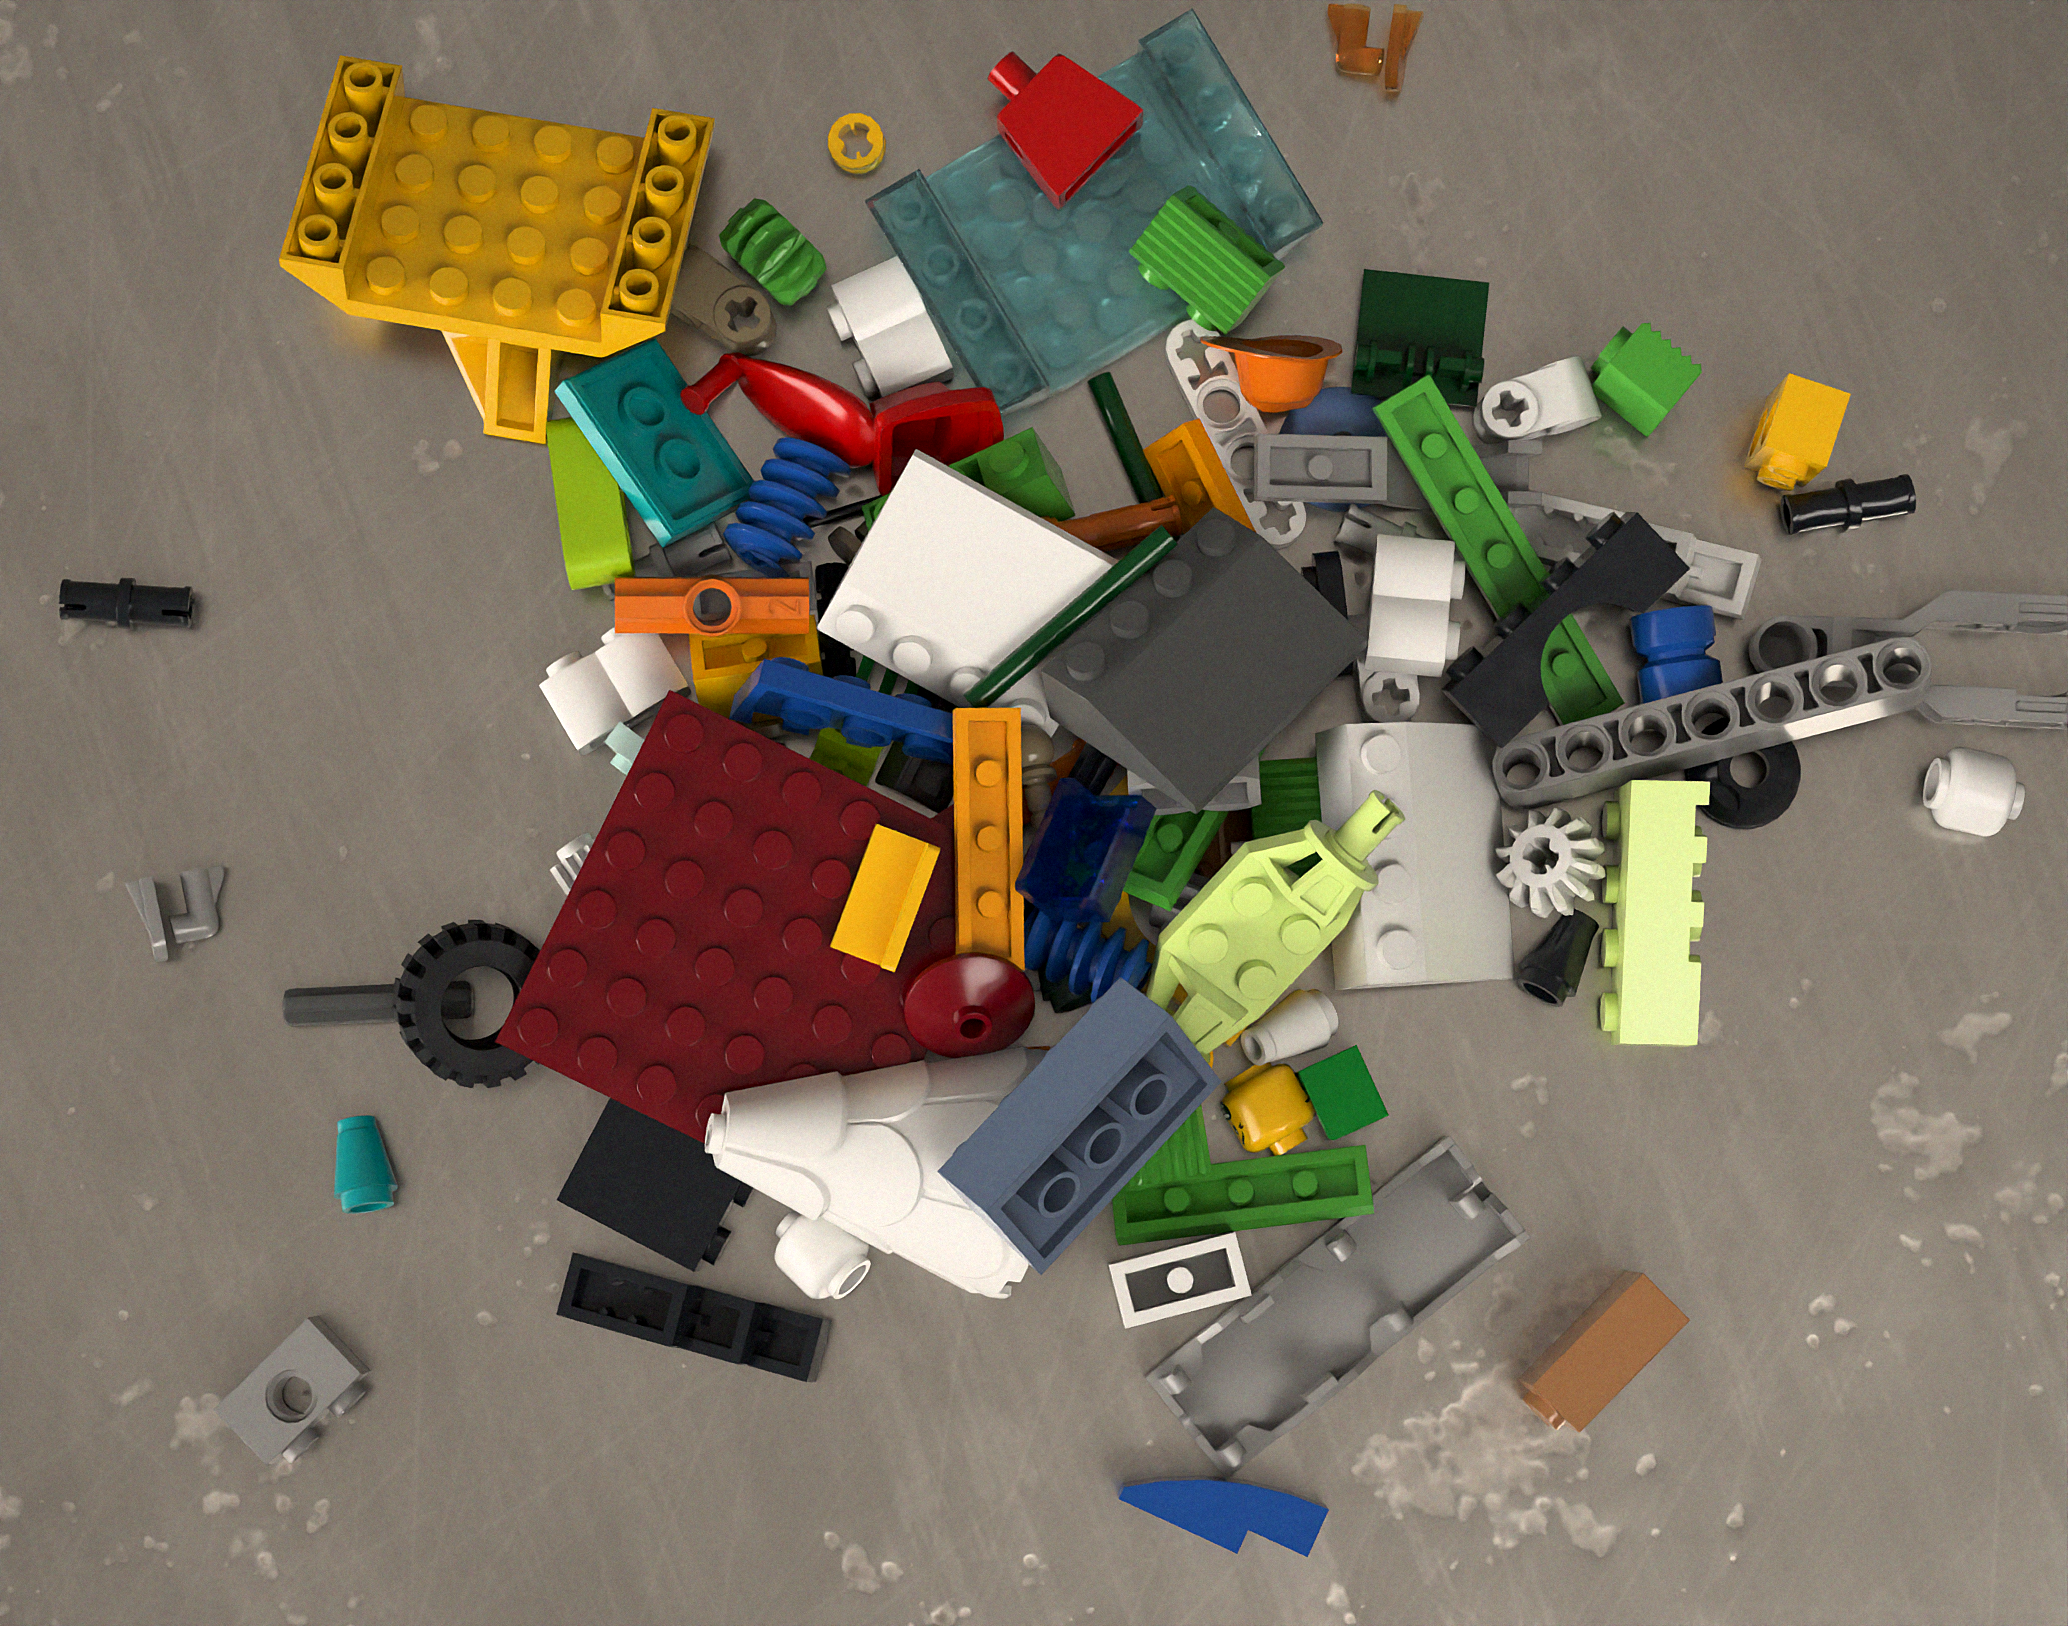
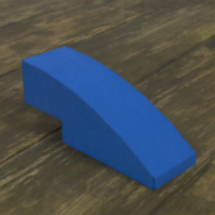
[1117,1475,1329,1557]

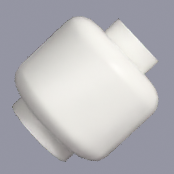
[1923,747,2025,837]
[774,1210,871,1299]

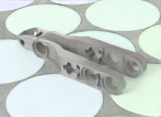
[1749,590,2068,729]

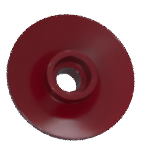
[904,952,1035,1058]

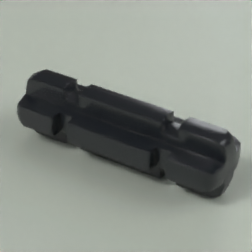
[815,562,856,678]

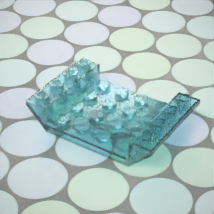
[865,8,1324,417]

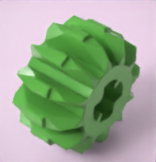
[719,198,827,306]

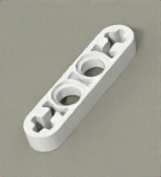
[1165,319,1306,549]

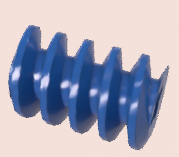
[723,437,851,577]
[1024,890,1153,1004]

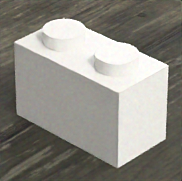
[1108,1231,1252,1329]

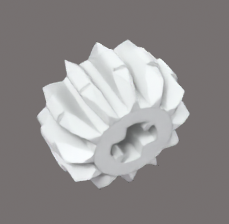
[1495,808,1606,918]

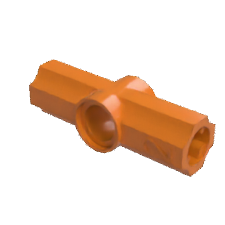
[615,574,809,637]

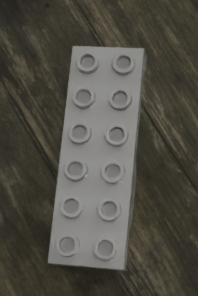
[1145,1136,1531,1480]

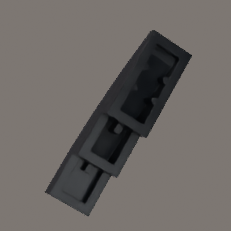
[556,1252,832,1383]

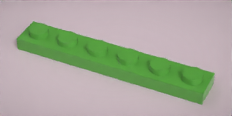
[1372,374,1625,725]

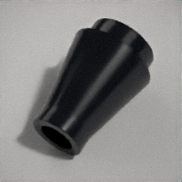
[1517,909,1599,1007]

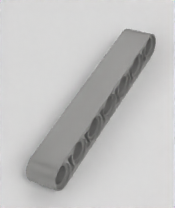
[1492,637,1932,810]

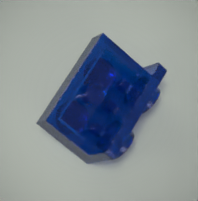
[1015,778,1157,922]

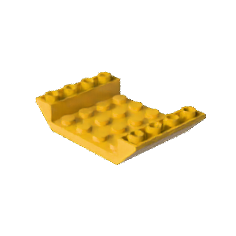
[279,55,715,358]

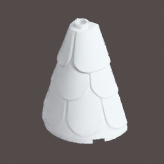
[705,1047,1048,1299]

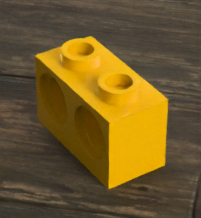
[1744,373,1851,491]

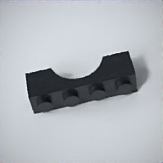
[1441,512,1690,748]

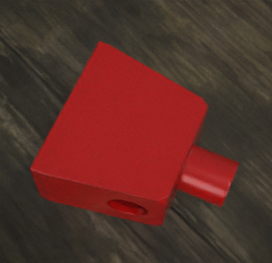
[987,51,1143,211]

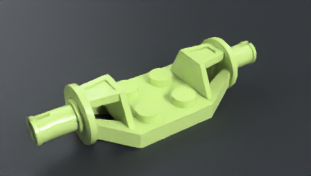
[1146,790,1405,1063]

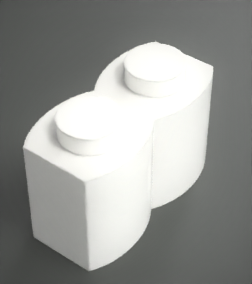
[826,254,954,398]
[1364,534,1465,677]
[539,627,691,756]

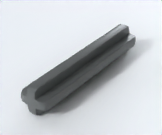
[282,981,474,1027]

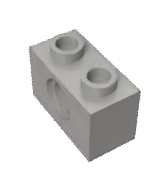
[213,1316,371,1466]

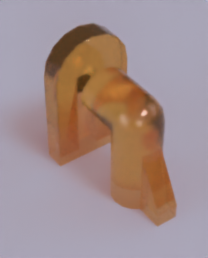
[1327,4,1424,92]

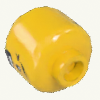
[1220,1062,1316,1156]

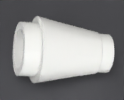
[1241,989,1339,1066]

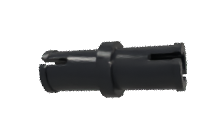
[1781,474,1916,535]
[59,578,194,629]

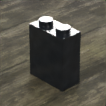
[557,1098,755,1272]

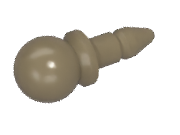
[1021,725,1058,847]

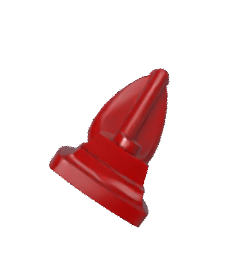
[680,352,1004,496]

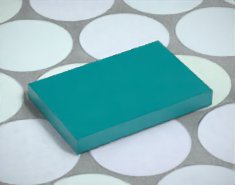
[554,338,754,548]

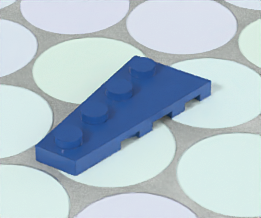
[729,657,953,765]

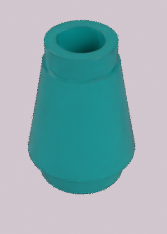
[334,1115,398,1214]

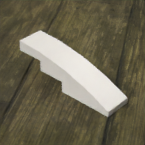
[1509,490,1762,620]

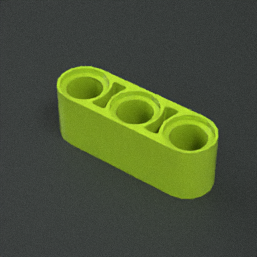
[546,417,636,591]

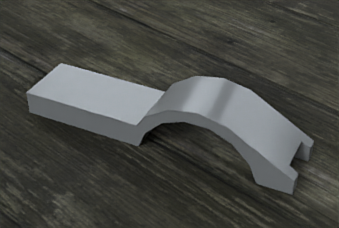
[1254,434,1542,510]

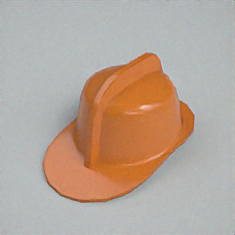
[1200,335,1342,413]

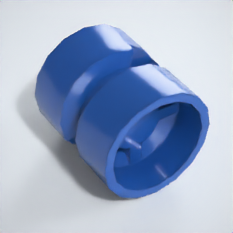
[1629,605,1723,704]

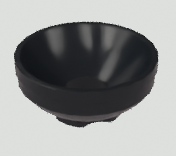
[1684,717,1801,830]

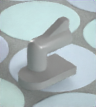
[125,865,225,962]

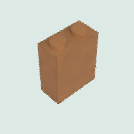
[1518,1270,1690,1433]

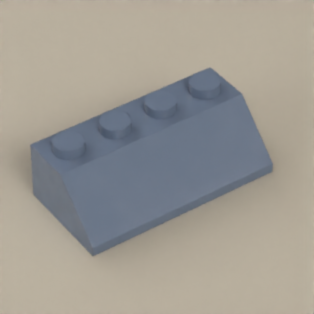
[937,977,1221,1275]

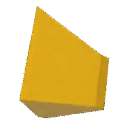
[441,330,564,444]

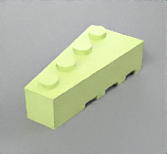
[1600,780,1710,1047]

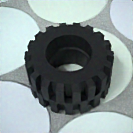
[392,920,540,1088]

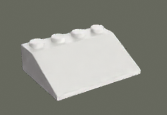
[816,449,1124,738]
[1315,722,1515,990]

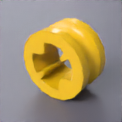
[828,113,886,174]

